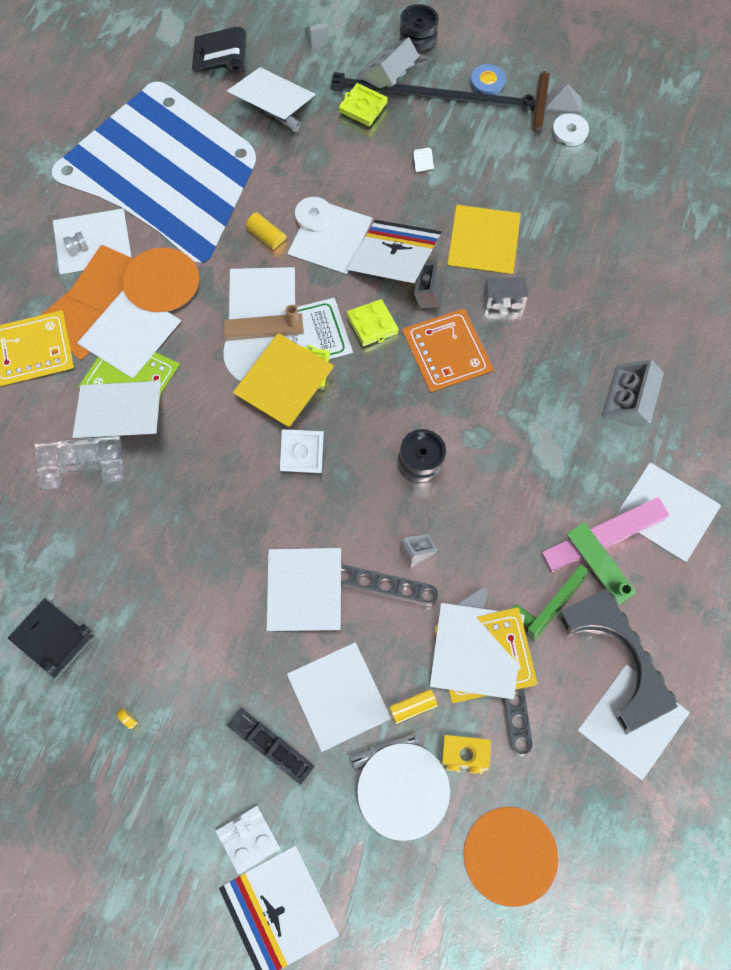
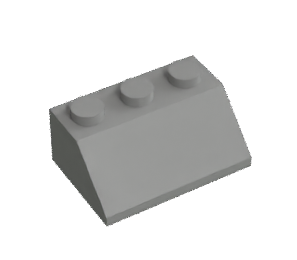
[357,37,419,88]
[603,360,664,426]

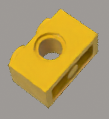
[441,735,491,774]

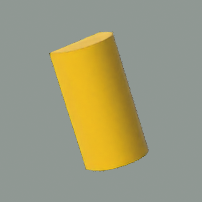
[246,212,286,250]
[388,689,437,724]

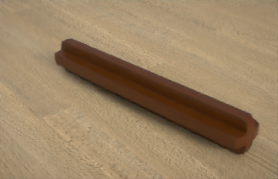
[532,71,550,131]

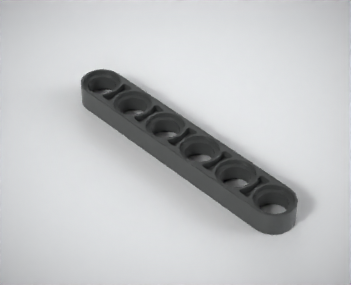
[341,564,438,606]
[504,688,533,756]

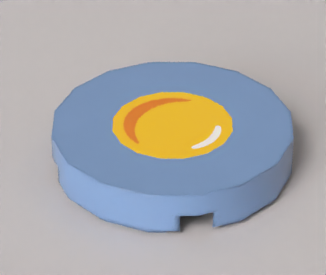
[470,64,506,95]

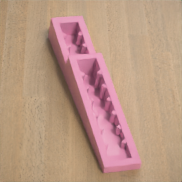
[541,497,669,572]

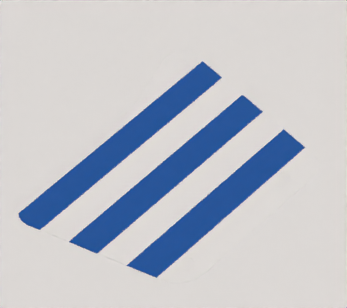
[52,82,256,263]

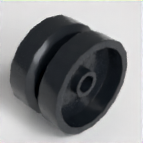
[399,4,439,51]
[398,429,446,482]

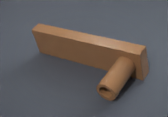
[224,305,304,341]

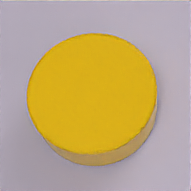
[116,707,138,729]

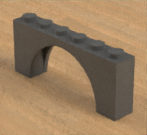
[557,588,678,735]

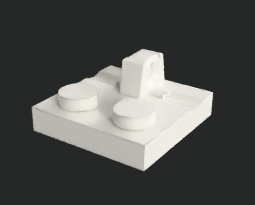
[280,430,324,473]
[216,806,281,874]

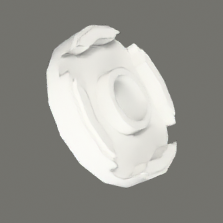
[552,113,589,146]
[295,197,332,231]

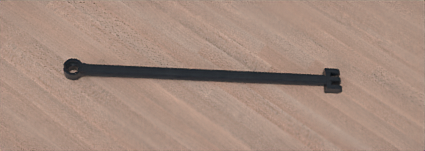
[330,72,536,112]

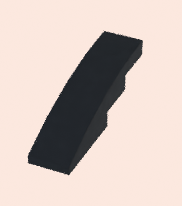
[226,707,315,785]

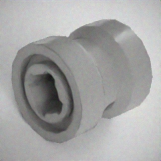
[63,231,89,256]

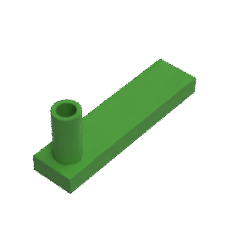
[566,522,637,605]
[513,565,588,642]

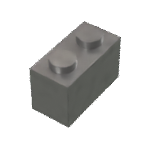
[414,261,444,308]
[485,277,528,310]

